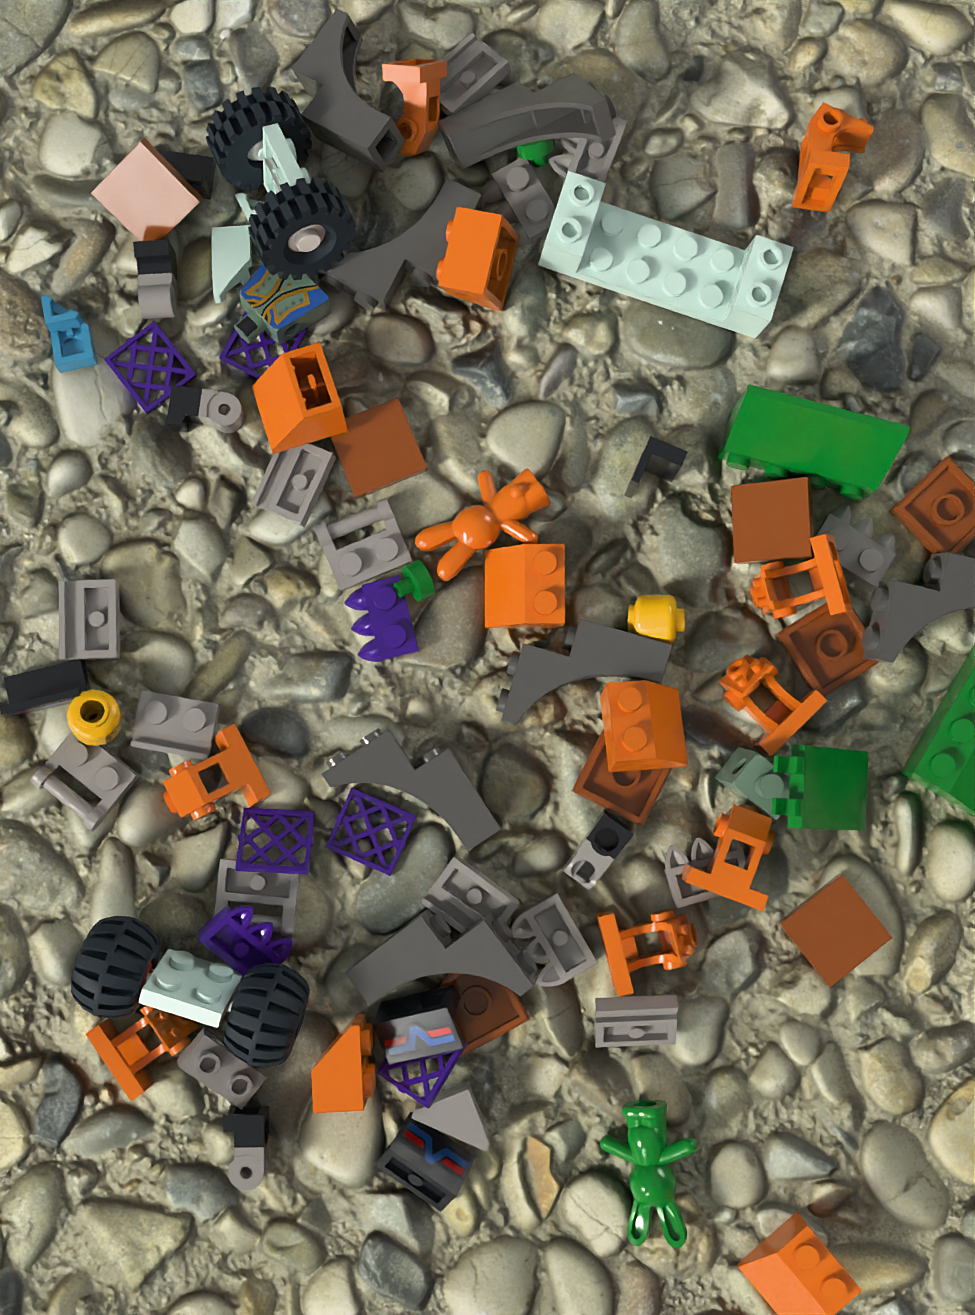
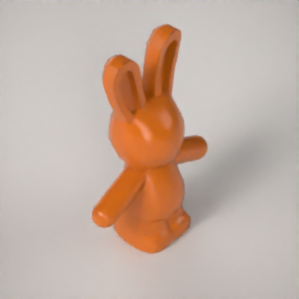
[415,468,551,581]

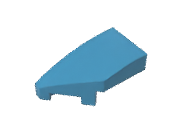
[41,295,98,373]

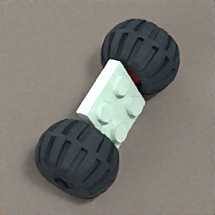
[71,916,310,1067]

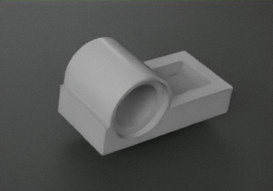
[177,1026,267,1109]

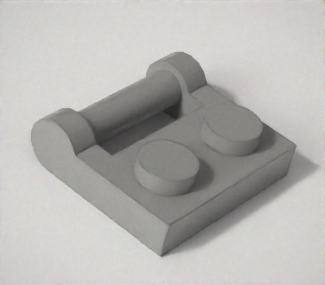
[314,498,413,592]
[30,731,140,831]
[214,858,301,938]

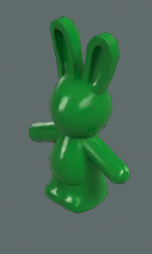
[600,1100,697,1249]

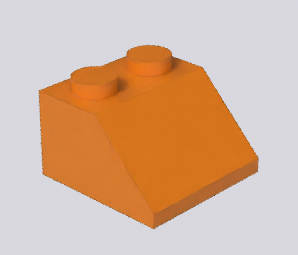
[437,207,520,312]
[485,544,565,628]
[600,680,688,772]
[737,1211,862,1315]

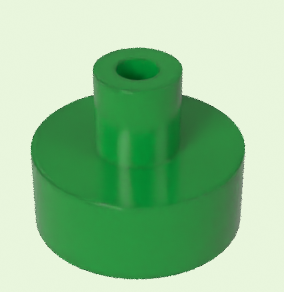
[516,139,555,167]
[394,560,435,602]

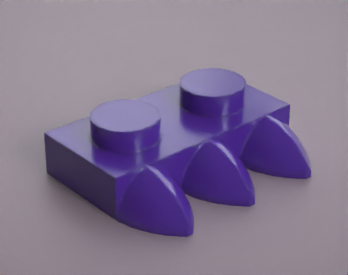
[345,575,419,662]
[198,906,292,976]

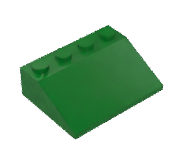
[718,384,910,500]
[900,644,975,817]

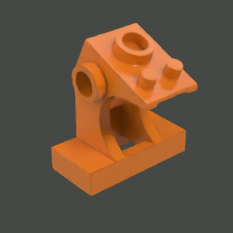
[383,58,447,157]
[792,102,874,213]
[750,534,854,620]
[719,654,827,757]
[163,724,271,821]
[681,804,775,911]
[596,909,698,997]
[85,1005,199,1101]

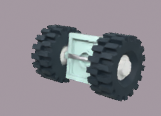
[206,87,357,280]

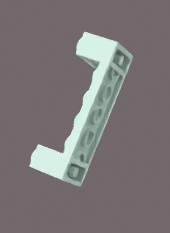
[538,171,794,338]

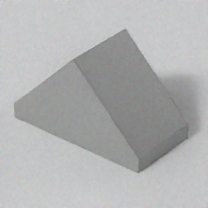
[411,1081,489,1151]

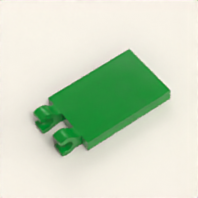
[771,745,868,831]

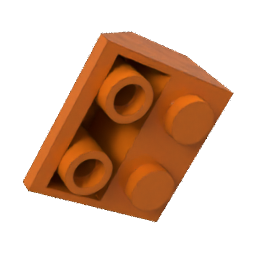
[251,342,348,454]
[311,1012,377,1114]

